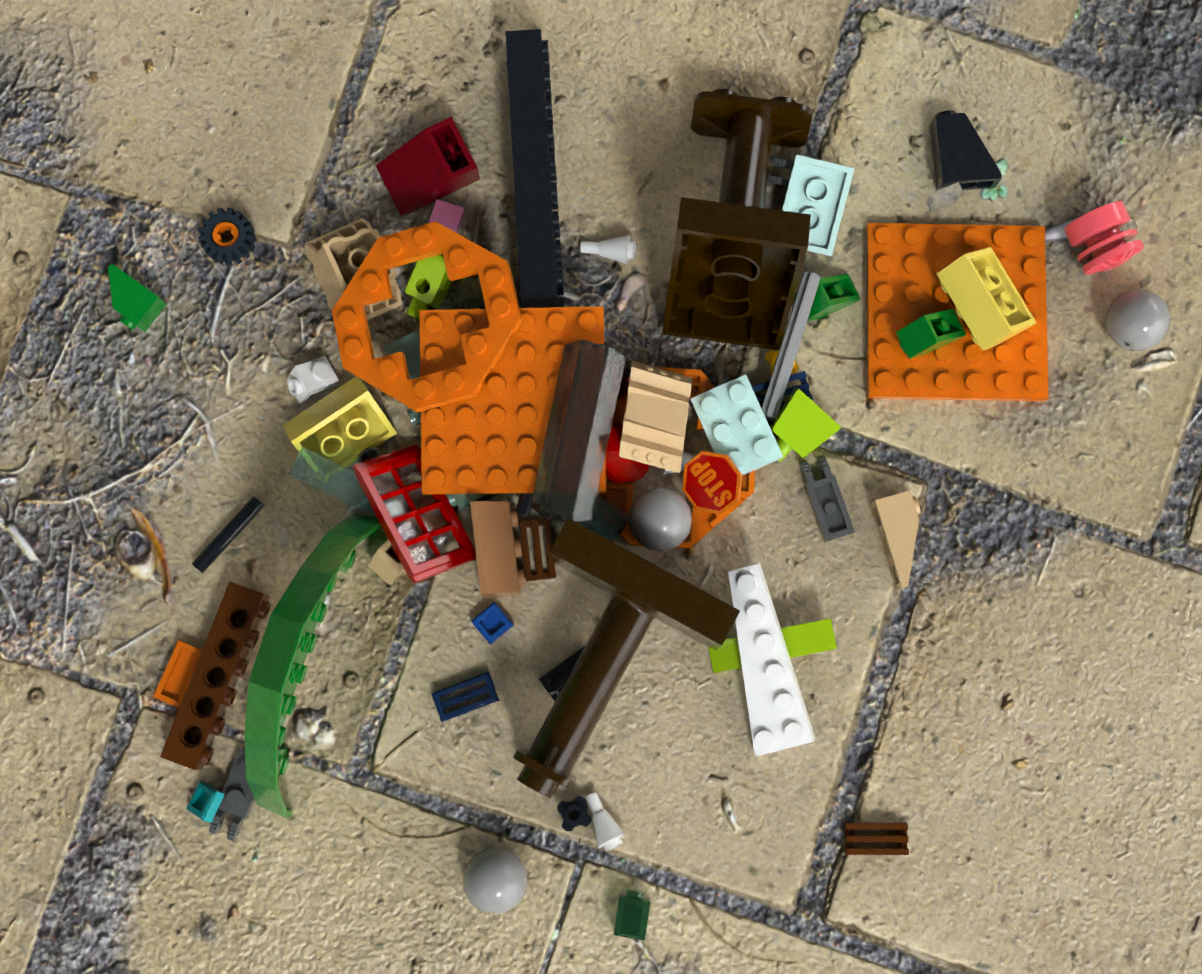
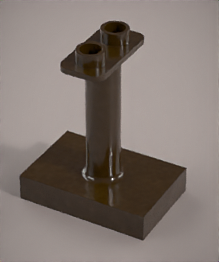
[662,89,813,350]
[513,518,740,798]

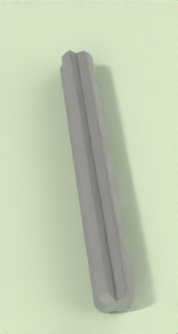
[761,271,820,418]

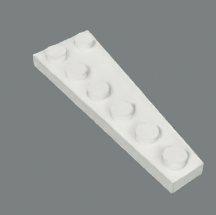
[728,562,815,756]

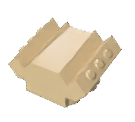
[304,218,402,320]
[619,361,692,473]

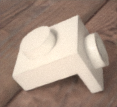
[287,356,339,404]

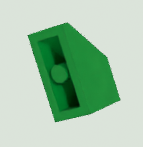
[108,263,167,332]
[793,274,861,322]
[896,309,966,359]

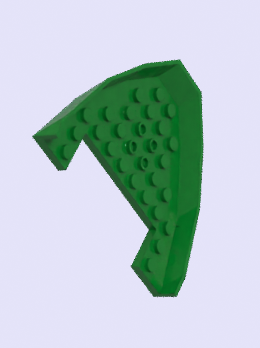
[244,513,383,818]

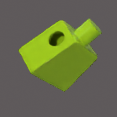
[405,255,453,320]
[770,387,841,462]

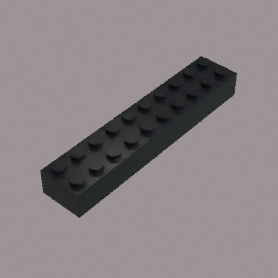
[505,29,565,308]

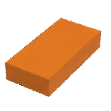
[153,640,202,708]

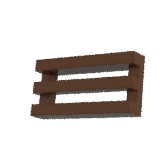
[519,518,556,582]
[844,822,909,855]

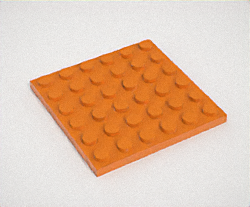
[866,223,1049,402]
[419,306,607,494]

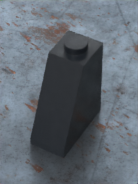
[930,110,1002,192]

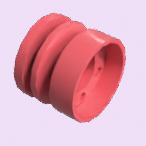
[1064,201,1144,275]

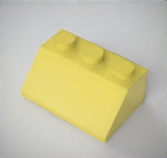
[937,247,1037,351]
[282,377,397,483]

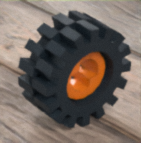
[198,207,256,266]

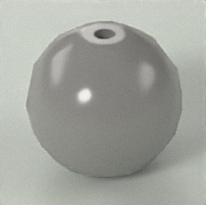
[1105,289,1171,351]
[628,487,692,551]
[463,848,528,913]

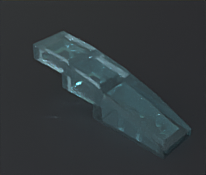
[288,447,414,529]

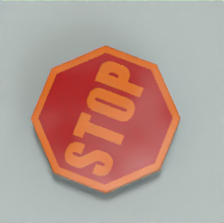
[682,450,742,514]

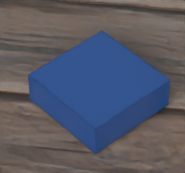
[471,602,514,645]

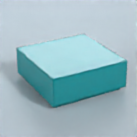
[186,781,225,823]

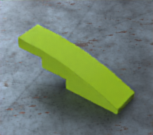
[708,618,837,673]

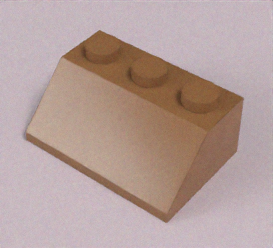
[470,501,526,599]

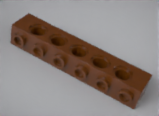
[160,581,271,770]

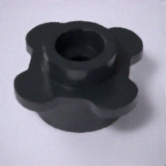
[557,796,592,831]

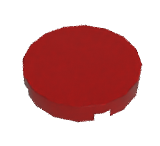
[606,424,649,484]

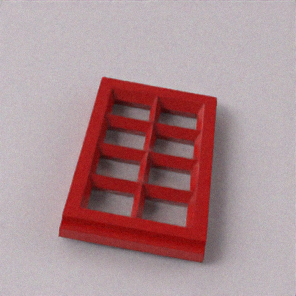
[353,444,477,584]

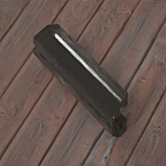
[530,340,626,523]

